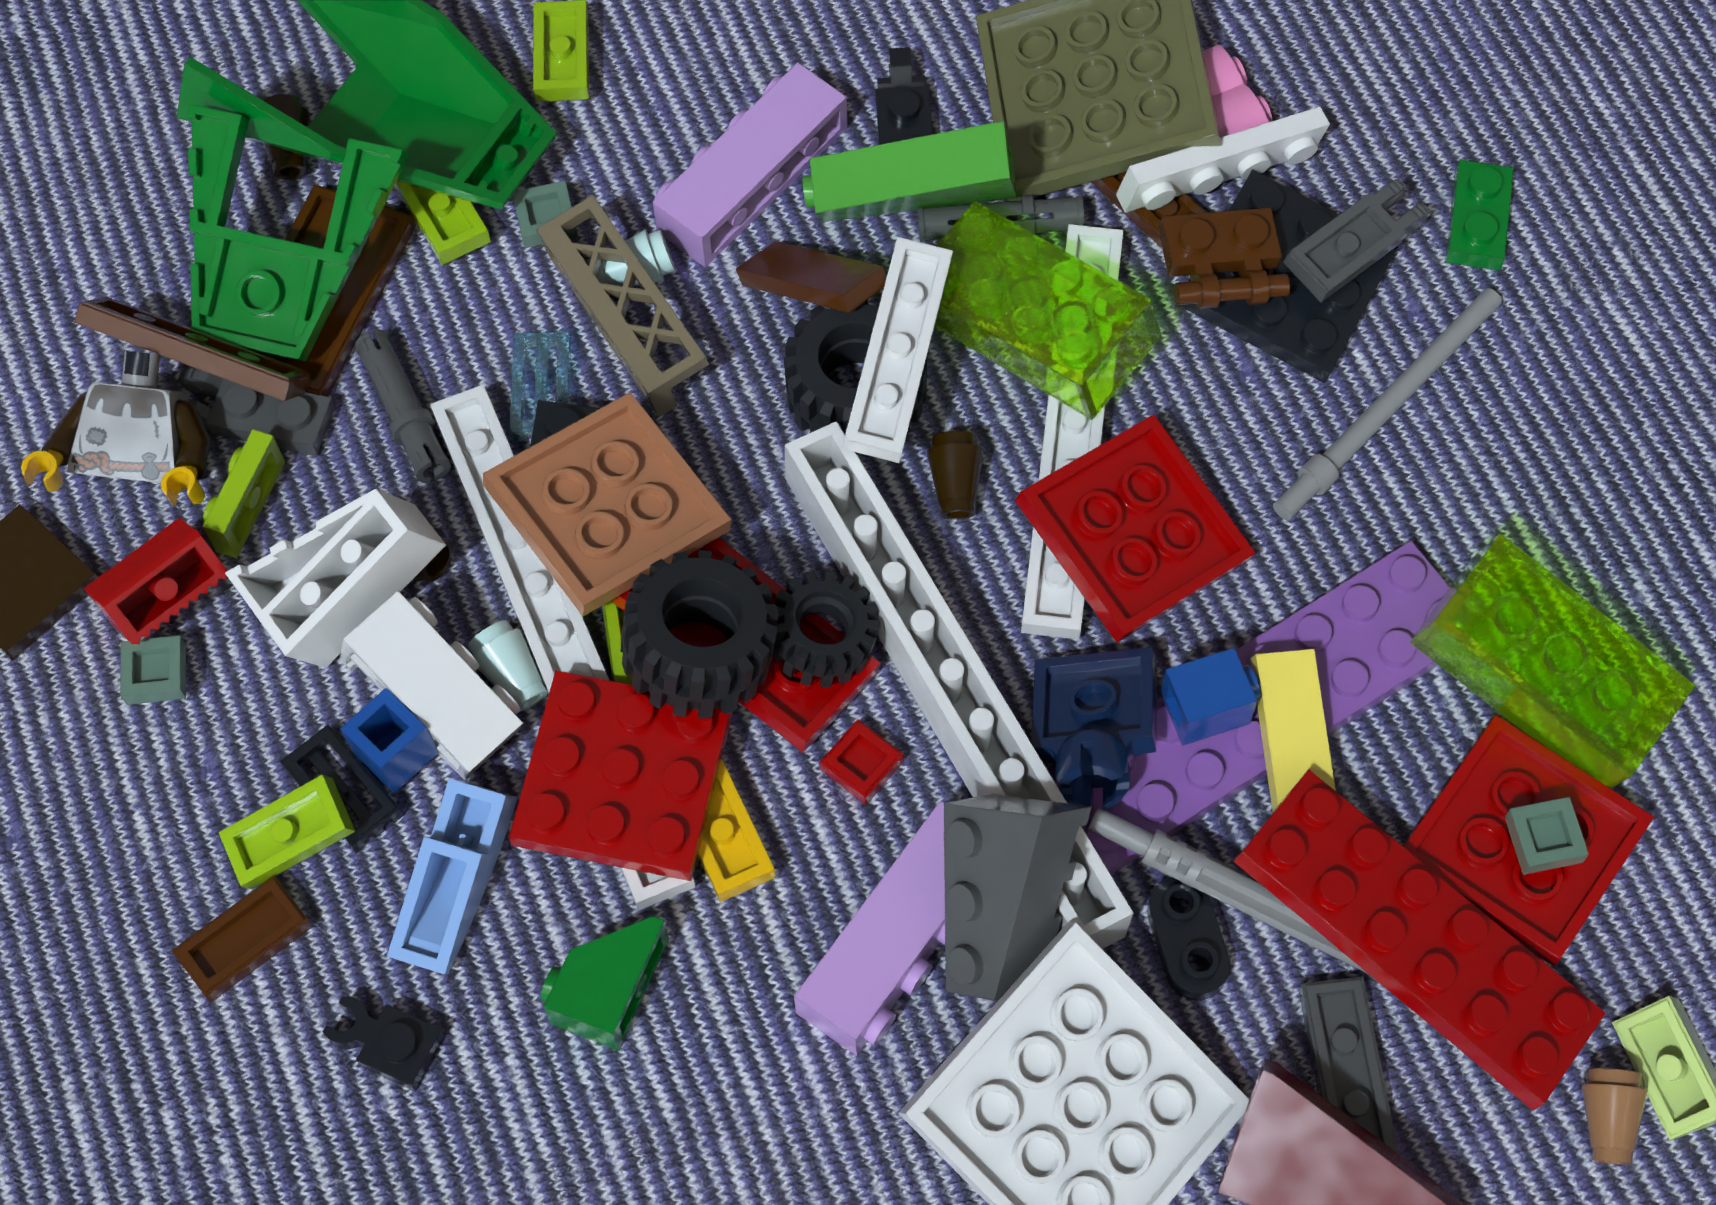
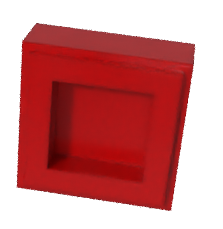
[819,719,904,805]

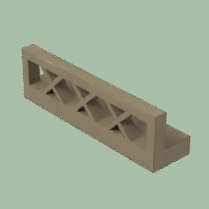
[536,195,709,417]

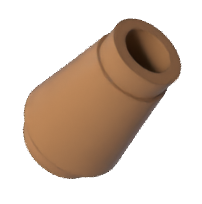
[1581,1068,1648,1165]

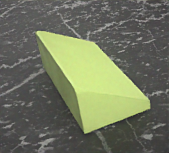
[1612,996,1716,1140]

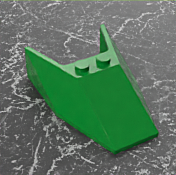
[176,0,557,210]

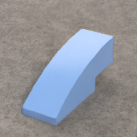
[387,778,518,974]

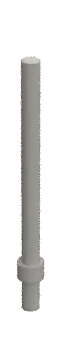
[1273,288,1502,520]

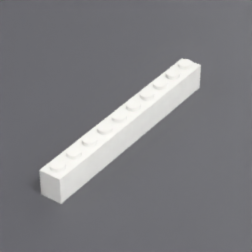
[785,421,1133,949]

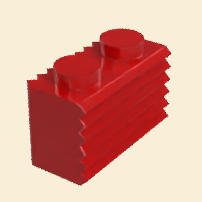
[84,517,227,645]

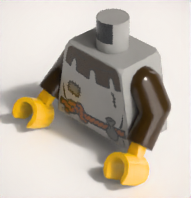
[21,351,211,506]

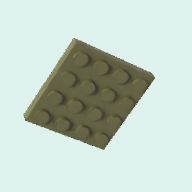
[976,0,1222,202]

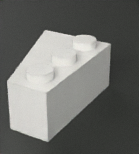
[225,489,446,668]

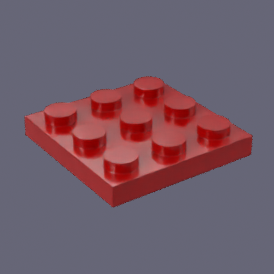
[1014,414,1256,643]
[509,670,733,881]
[1403,715,1654,966]

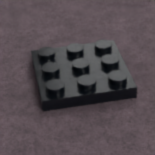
[1178,169,1399,384]

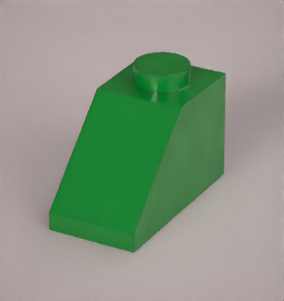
[541,916,669,1051]

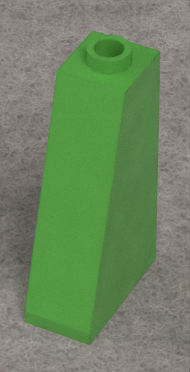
[803,121,1017,222]

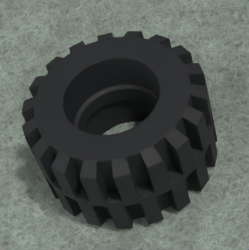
[784,300,927,454]
[620,550,778,719]

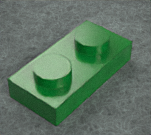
[1445,159,1514,271]

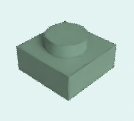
[513,181,578,248]
[120,635,186,705]
[1505,797,1589,875]

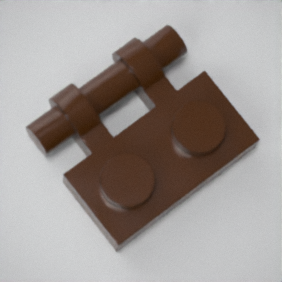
[1158,208,1290,309]

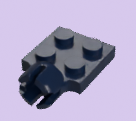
[1031,647,1157,811]

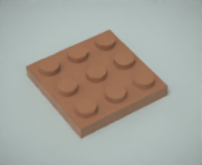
[483,392,732,616]

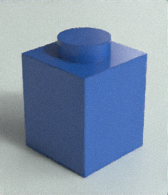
[1160,648,1261,746]
[340,688,438,793]

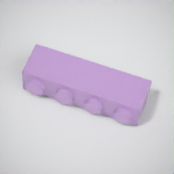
[653,62,847,268]
[794,801,945,1056]

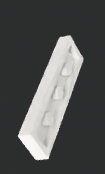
[1116,107,1330,213]
[842,237,953,463]

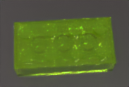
[934,201,1162,420]
[1410,533,1696,788]

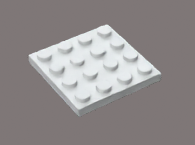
[898,922,1249,1205]

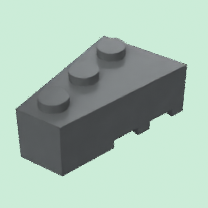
[944,794,1092,1001]

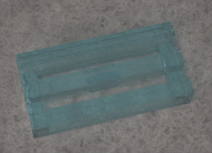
[510,332,571,441]

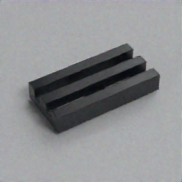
[280,725,404,853]

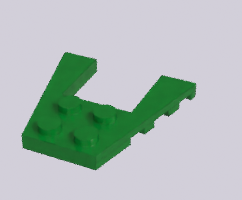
[187,104,409,362]

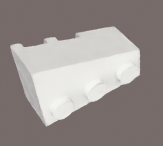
[340,591,523,780]

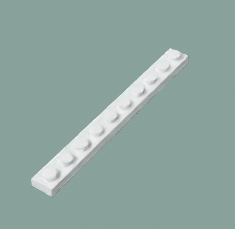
[430,384,695,911]

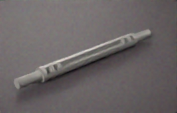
[1088,807,1368,974]

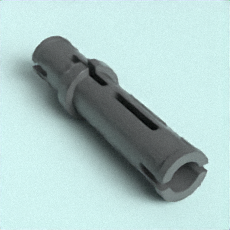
[917,195,1084,242]
[354,329,451,483]

